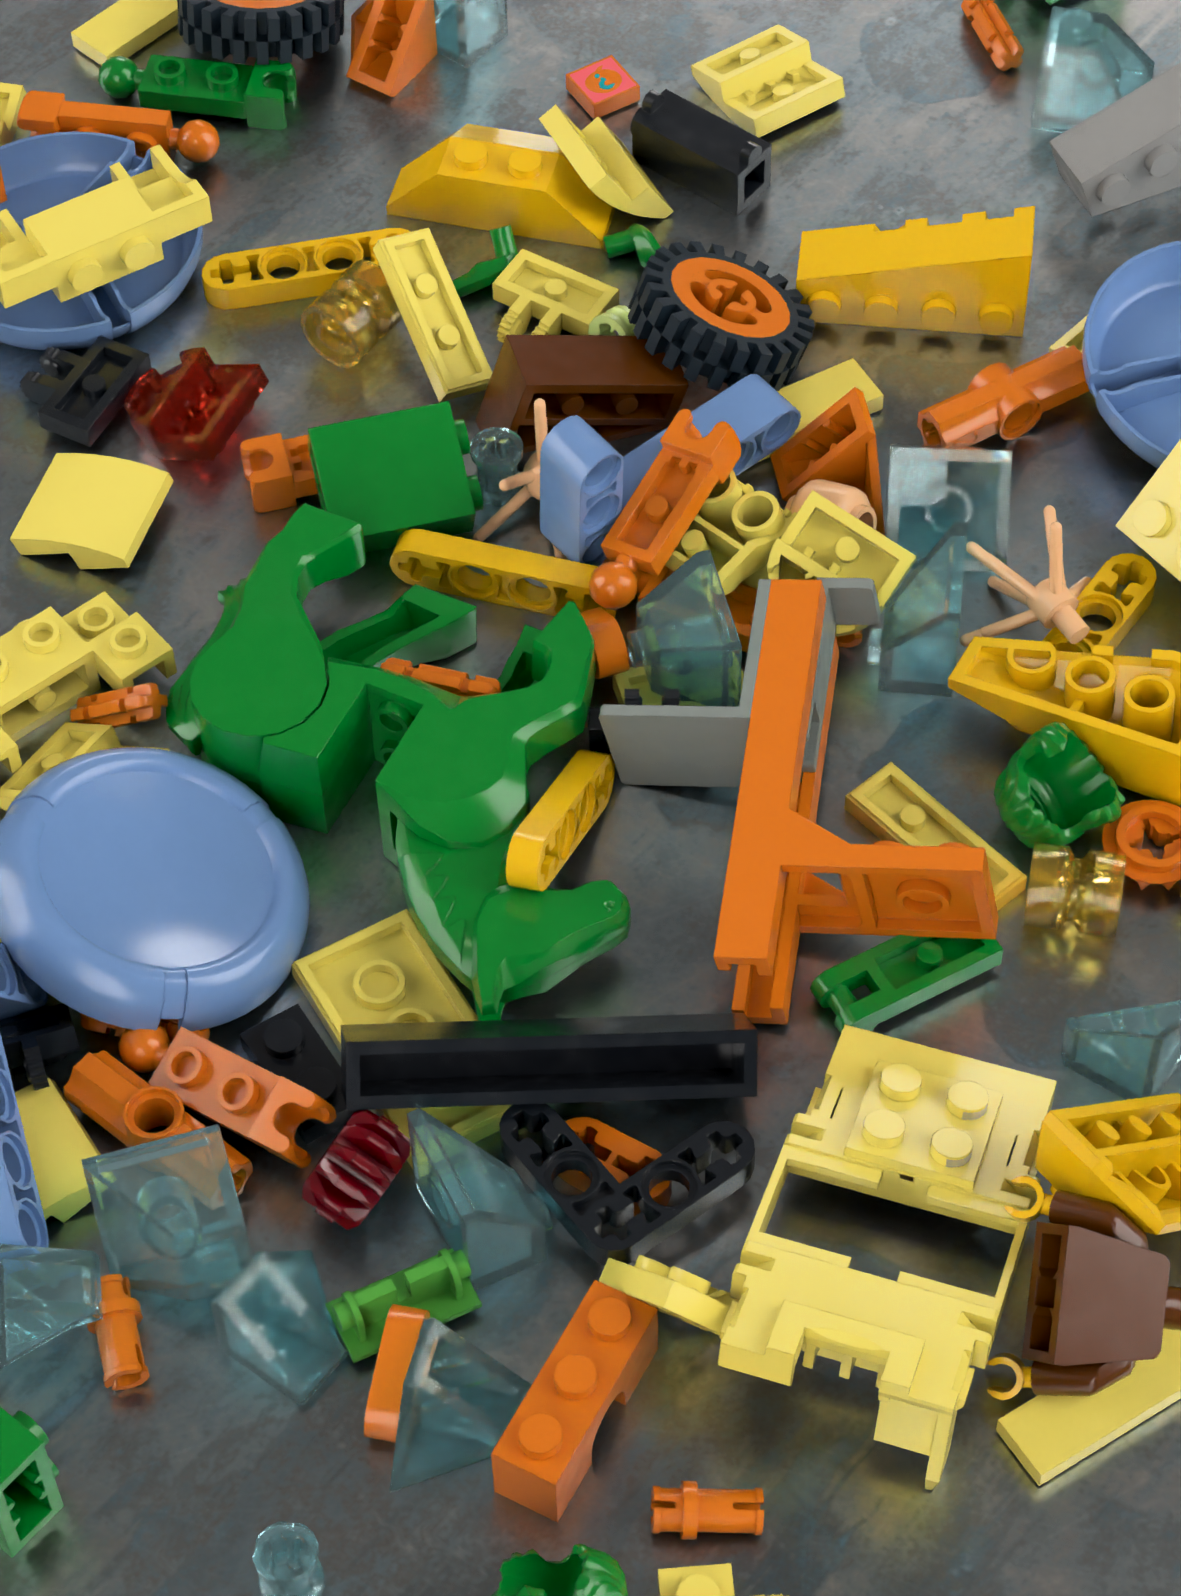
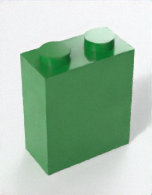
[307,401,483,553]

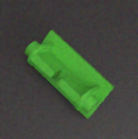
[325,1248,482,1363]

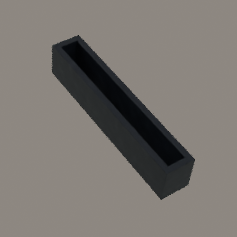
[341,1013,758,1110]

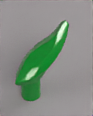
[603,223,660,268]
[452,225,519,297]

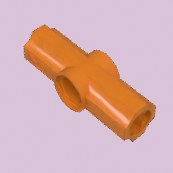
[917,345,1089,458]
[63,1049,253,1212]

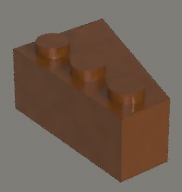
[475,335,689,470]

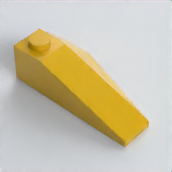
[948,636,1181,807]

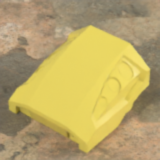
[665,469,797,599]

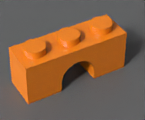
[491,1280,658,1523]

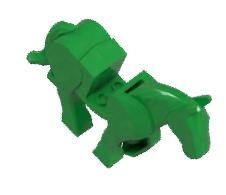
[166,503,631,1021]

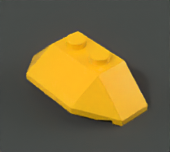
[386,123,615,249]
[1035,1092,1181,1235]

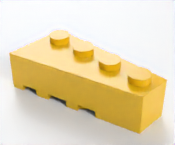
[796,206,1035,337]

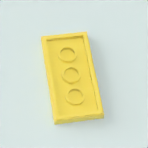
[292,909,511,1172]

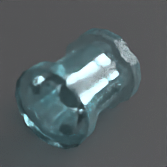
[470,427,524,507]
[253,1521,325,1596]

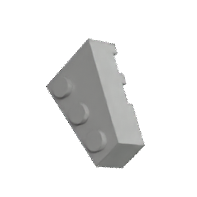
[1049,63,1181,217]

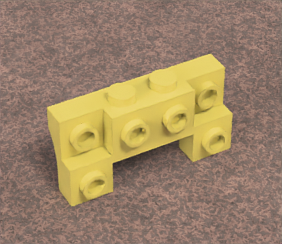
[0,144,213,309]
[0,591,177,774]

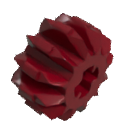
[302,1110,411,1230]

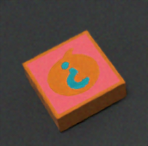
[566,55,640,120]

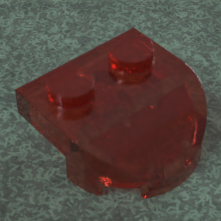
[124,347,269,461]

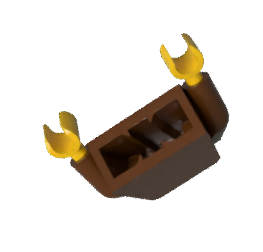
[986,1176,1181,1400]

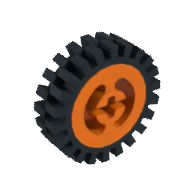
[177,0,344,65]
[628,241,815,391]

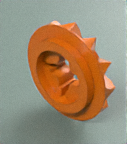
[1102,800,1181,891]

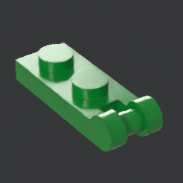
[810,935,1004,1034]

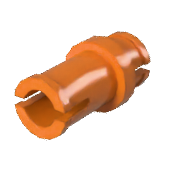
[85,1274,150,1390]
[650,1481,764,1540]

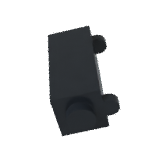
[630,89,772,216]

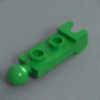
[98,54,297,130]

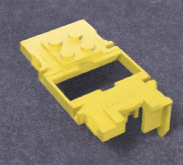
[718,1024,1057,1491]

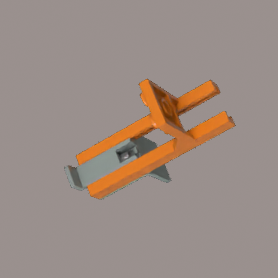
[599,578,998,1025]

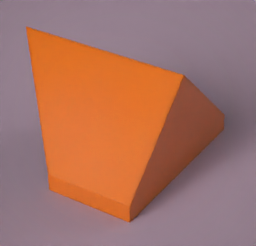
[346,0,438,97]
[770,387,885,536]

